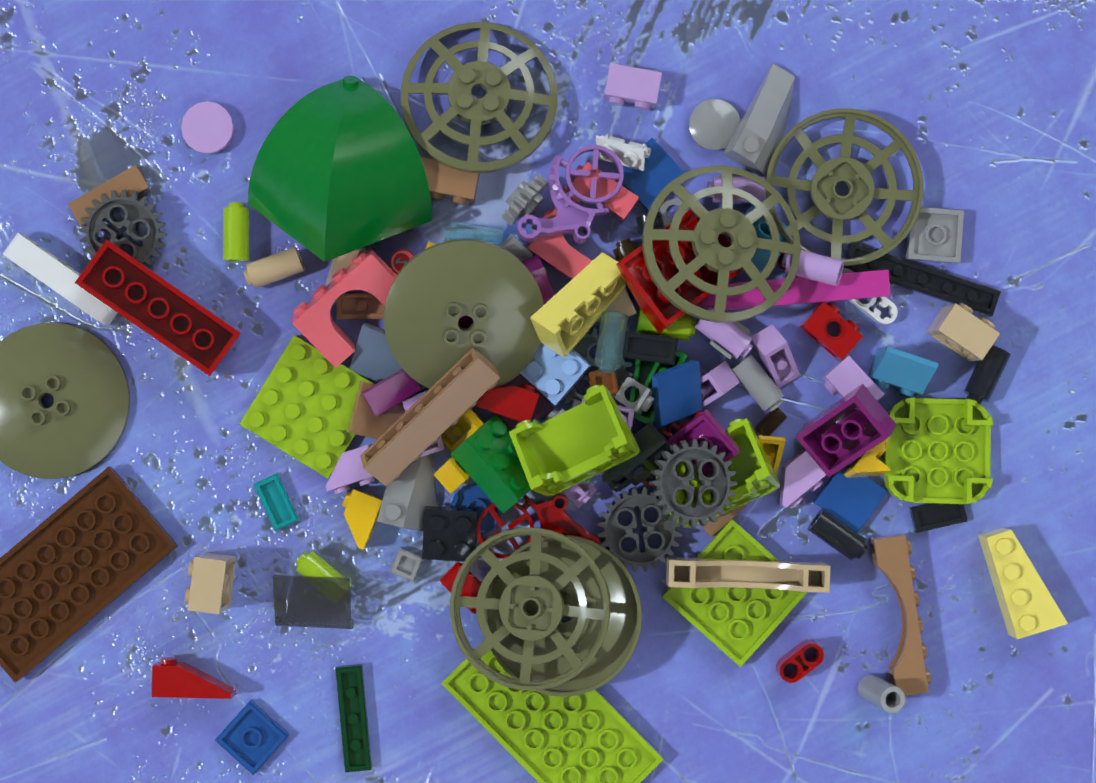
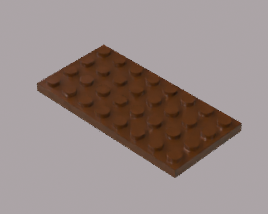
[0,466,178,683]

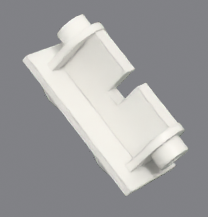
[596,134,651,171]

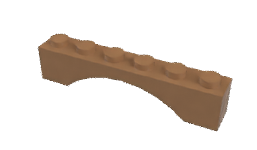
[869,533,931,696]

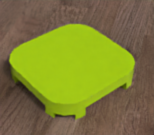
[883,397,994,504]

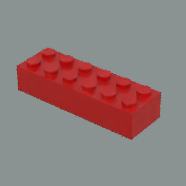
[75,239,241,376]

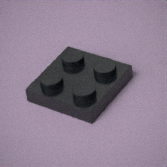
[422,506,478,562]

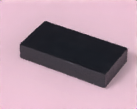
[621,331,678,365]
[909,503,967,533]

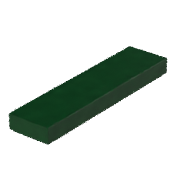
[335,664,372,772]

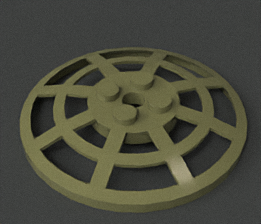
[401,22,558,173]
[766,108,923,266]
[642,166,801,323]
[450,527,610,690]

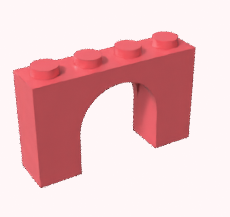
[527,162,639,280]
[292,247,397,368]

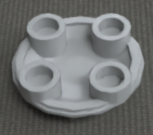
[689,99,741,150]

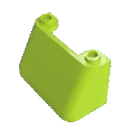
[509,385,640,496]
[656,418,780,528]

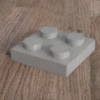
[906,207,964,264]

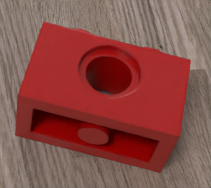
[799,302,863,361]

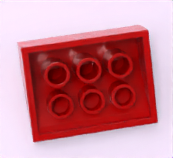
[616,209,743,333]

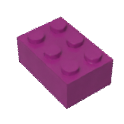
[795,384,897,477]

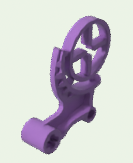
[517,145,624,244]

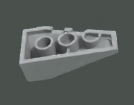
[723,63,795,176]
[377,453,437,531]

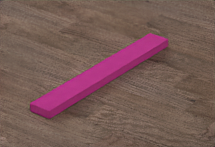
[696,270,891,310]

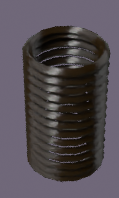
[755,407,787,436]

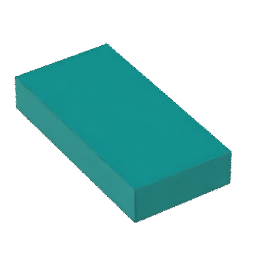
[253,473,300,531]

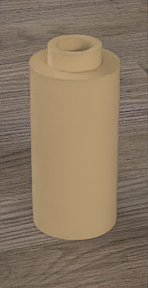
[243,246,305,289]

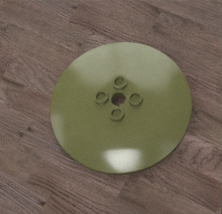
[384,239,544,389]
[0,323,130,479]
[485,535,642,696]

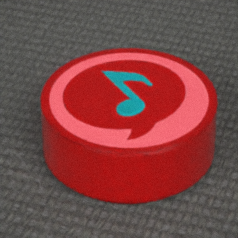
[390,249,414,274]

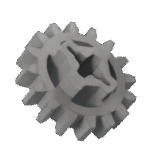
[502,174,548,226]

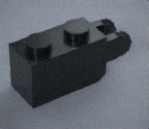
[602,421,671,493]

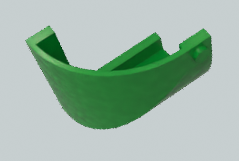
[248,76,432,262]

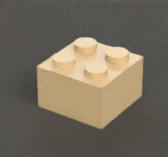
[926,303,1000,362]
[185,553,237,614]

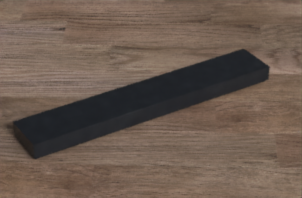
[844,242,1001,317]

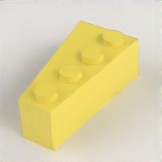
[530,252,627,358]
[978,528,1068,639]

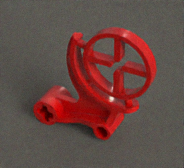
[476,493,601,559]

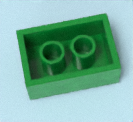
[451,414,531,514]

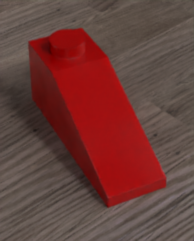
[475,383,540,422]
[152,657,236,699]

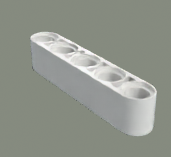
[3,232,118,326]

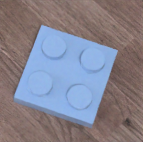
[520,343,591,406]

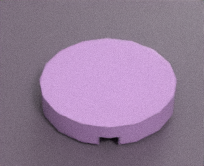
[181,101,235,155]

